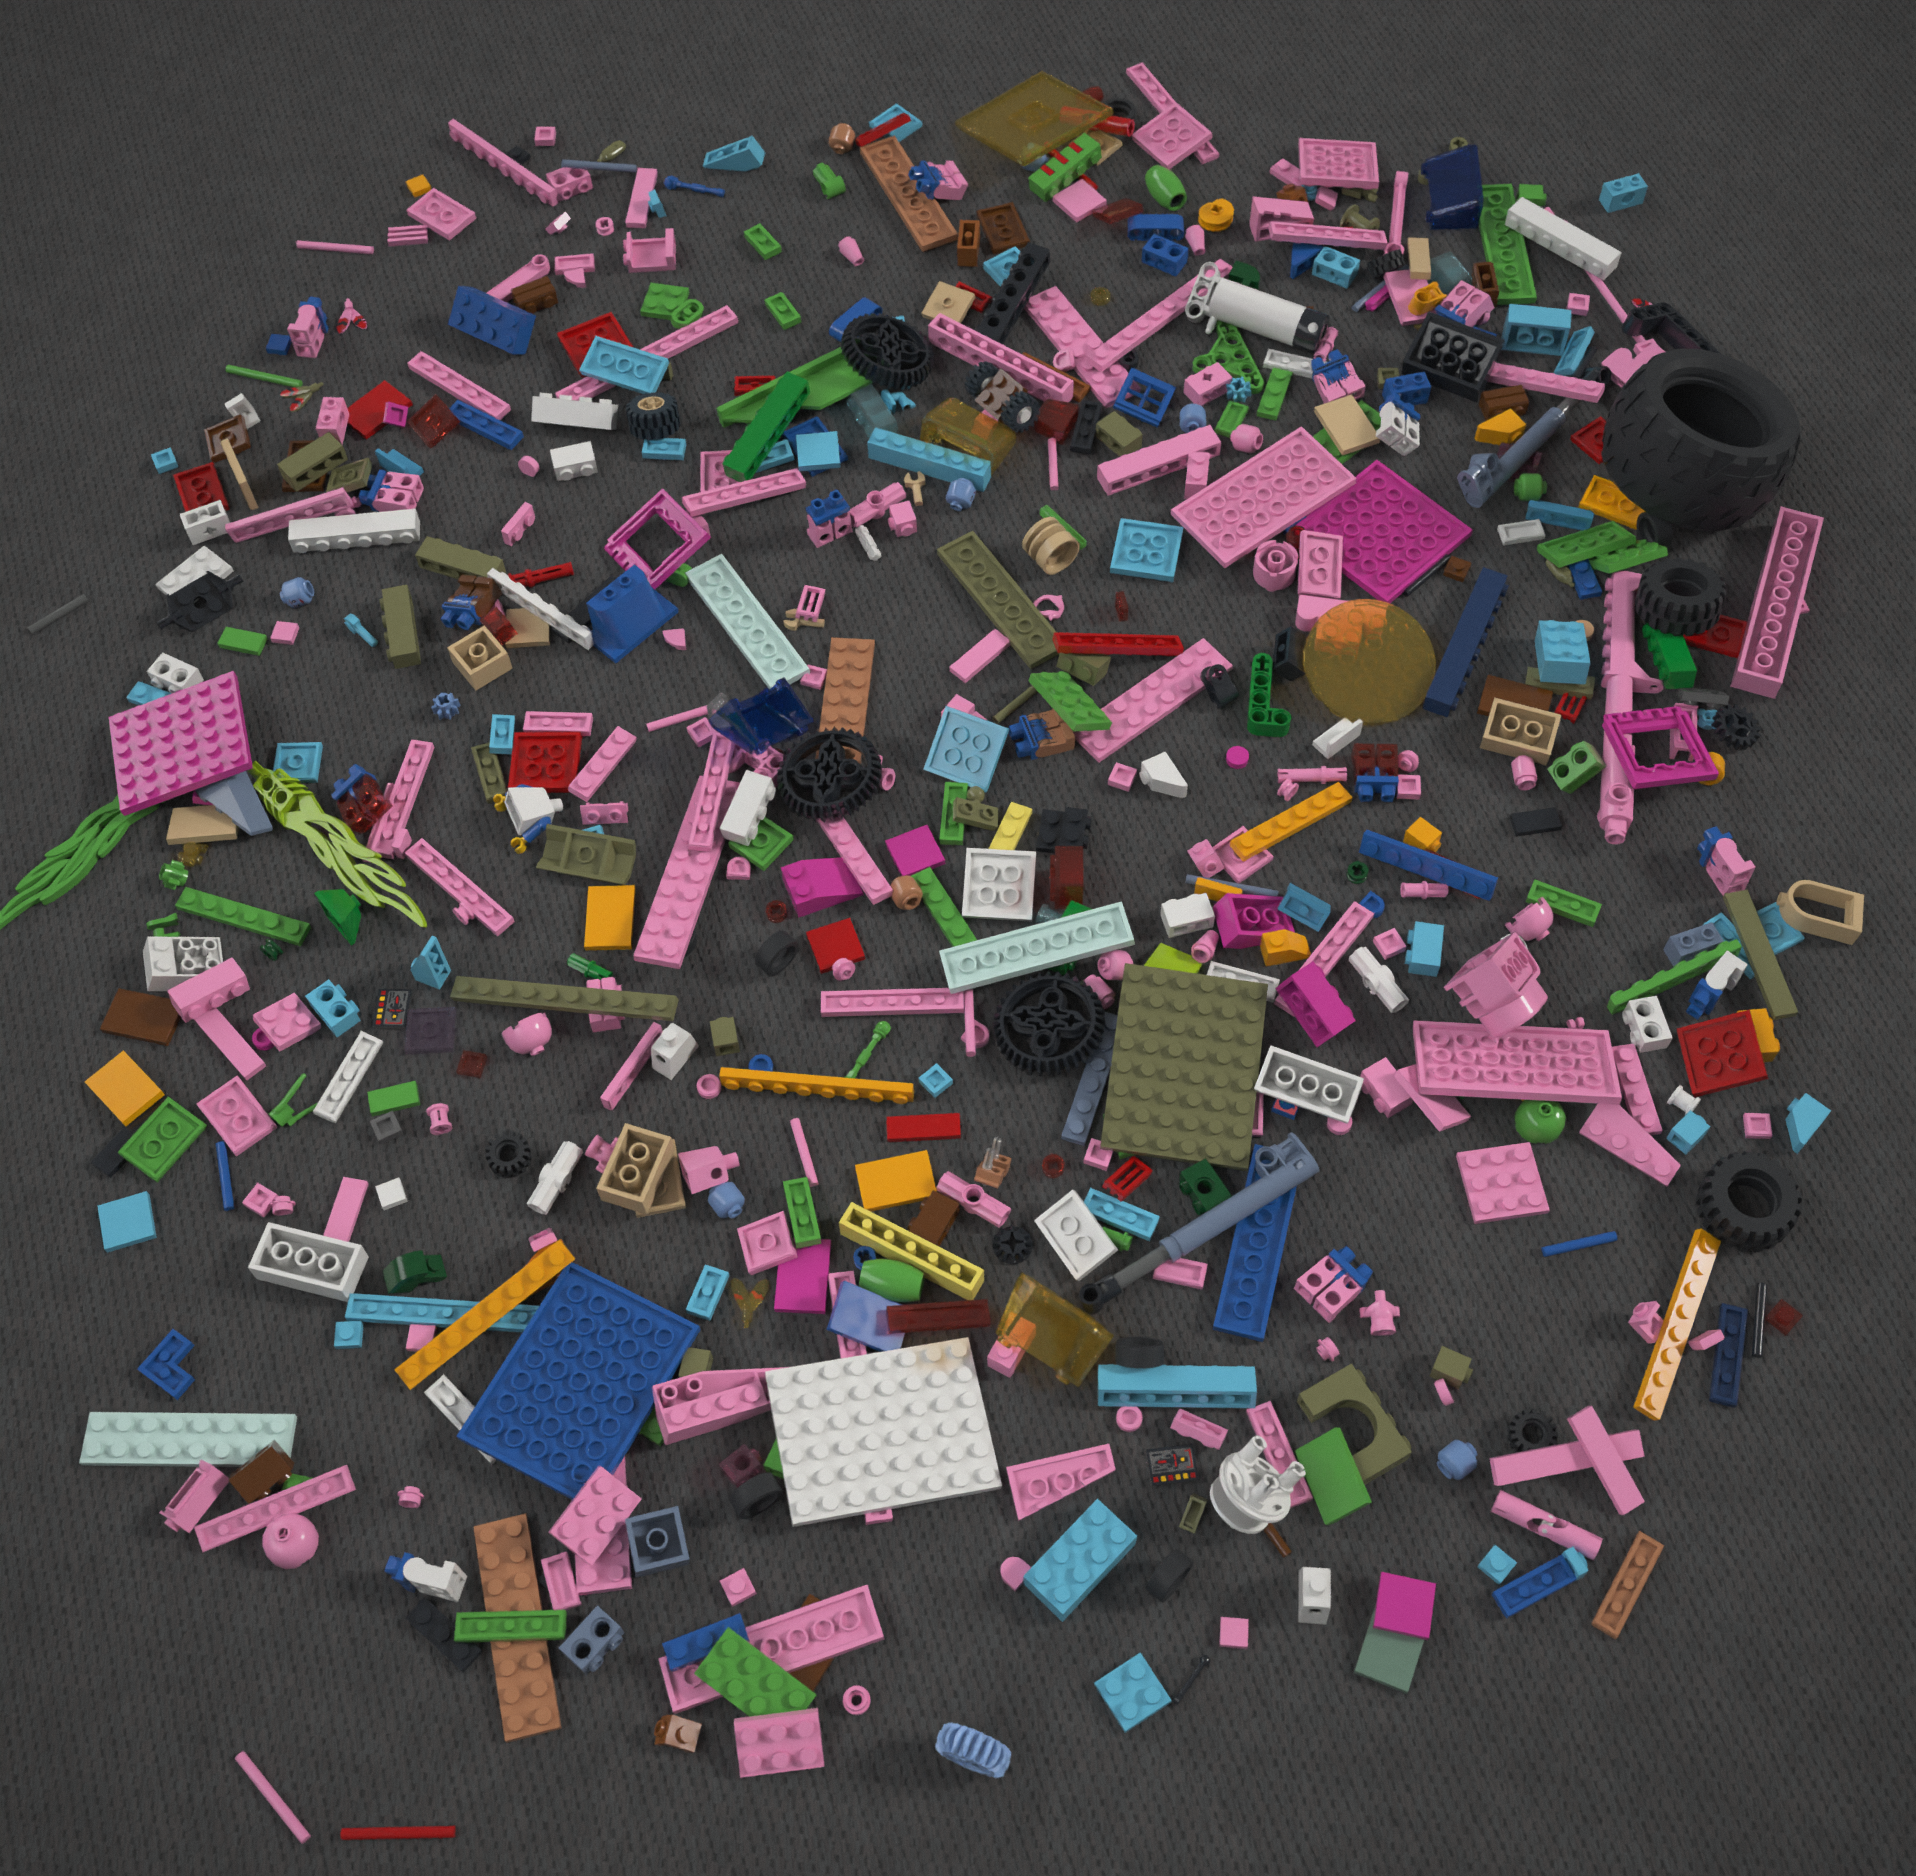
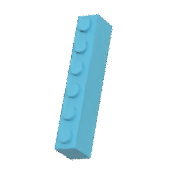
[867,427,991,492]
[1098,1364,1257,1408]

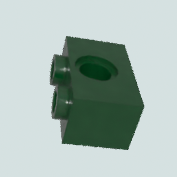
[1178,1158,1232,1216]

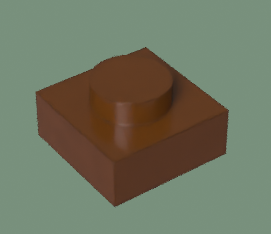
[1443,556,1472,582]

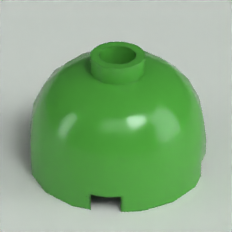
[1514,1100,1566,1144]

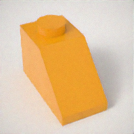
[1474,409,1526,446]
[1260,929,1311,967]

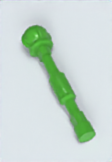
[845,1021,891,1079]

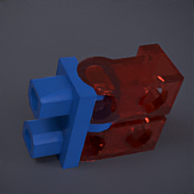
[1351,743,1399,802]
[332,764,393,834]

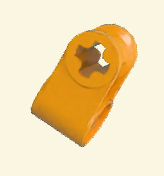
[1408,282,1447,316]

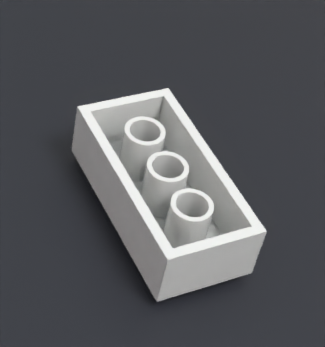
[248,1222,369,1302]

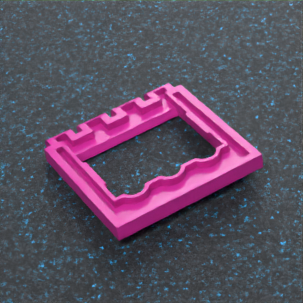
[604,488,711,590]
[1602,706,1719,789]

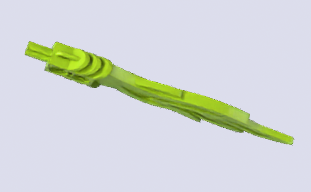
[247,761,427,928]

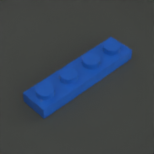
[445,400,524,450]

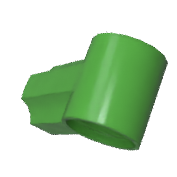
[813,163,846,199]

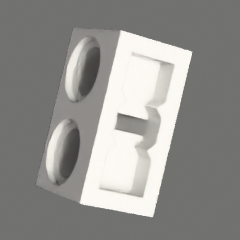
[147,652,204,693]
[1622,996,1672,1053]

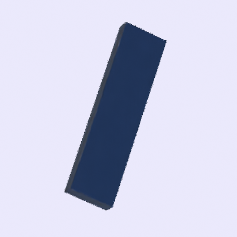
[1709,1303,1748,1408]

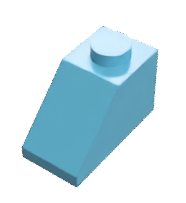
[1786,1093,1831,1154]

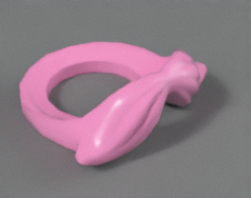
[1033,595,1064,621]

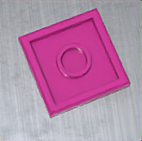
[885,825,945,876]
[1373,1572,1436,1640]

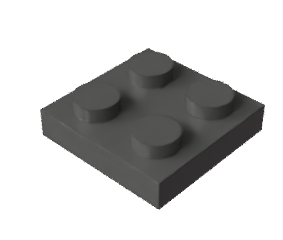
[1674,688,1729,708]

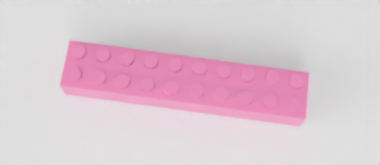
[1730,507,1824,699]

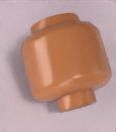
[829,123,855,154]
[890,875,923,910]

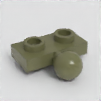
[953,786,998,831]

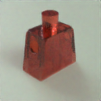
[1035,399,1079,445]

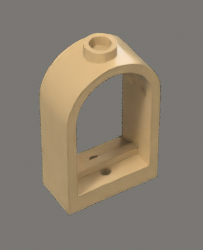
[1776,880,1864,945]

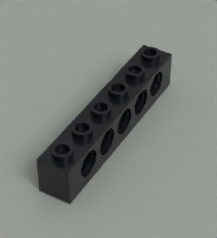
[975,242,1051,345]

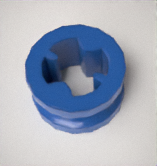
[853,1246,876,1270]

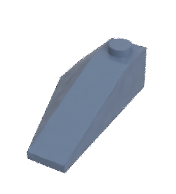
[195,771,273,836]

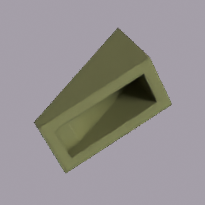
[1179,1493,1208,1533]

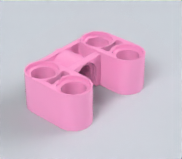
[729,730,783,788]

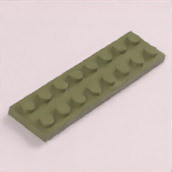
[937,531,1060,669]

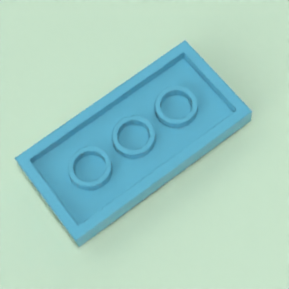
[579,336,670,394]

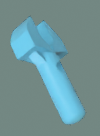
[344,613,378,647]

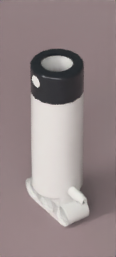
[1185,262,1330,354]

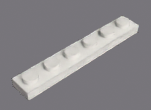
[487,568,594,650]

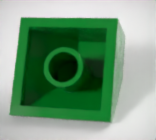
[314,889,361,946]

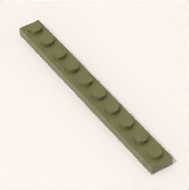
[450,976,679,1021]

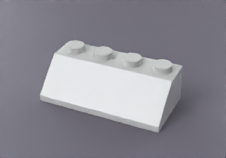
[1254,1046,1364,1124]

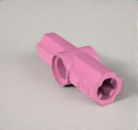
[849,482,906,528]
[936,1171,1011,1228]

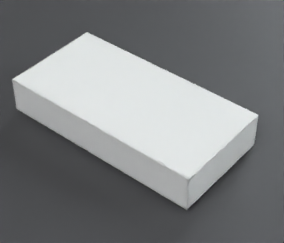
[1497,519,1546,545]

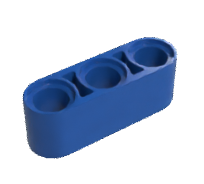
[1127,214,1184,241]
[829,297,882,342]

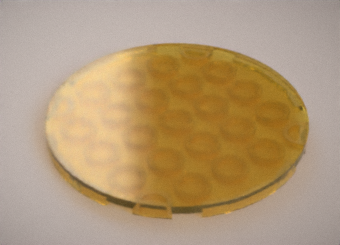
[1303,599,1436,726]

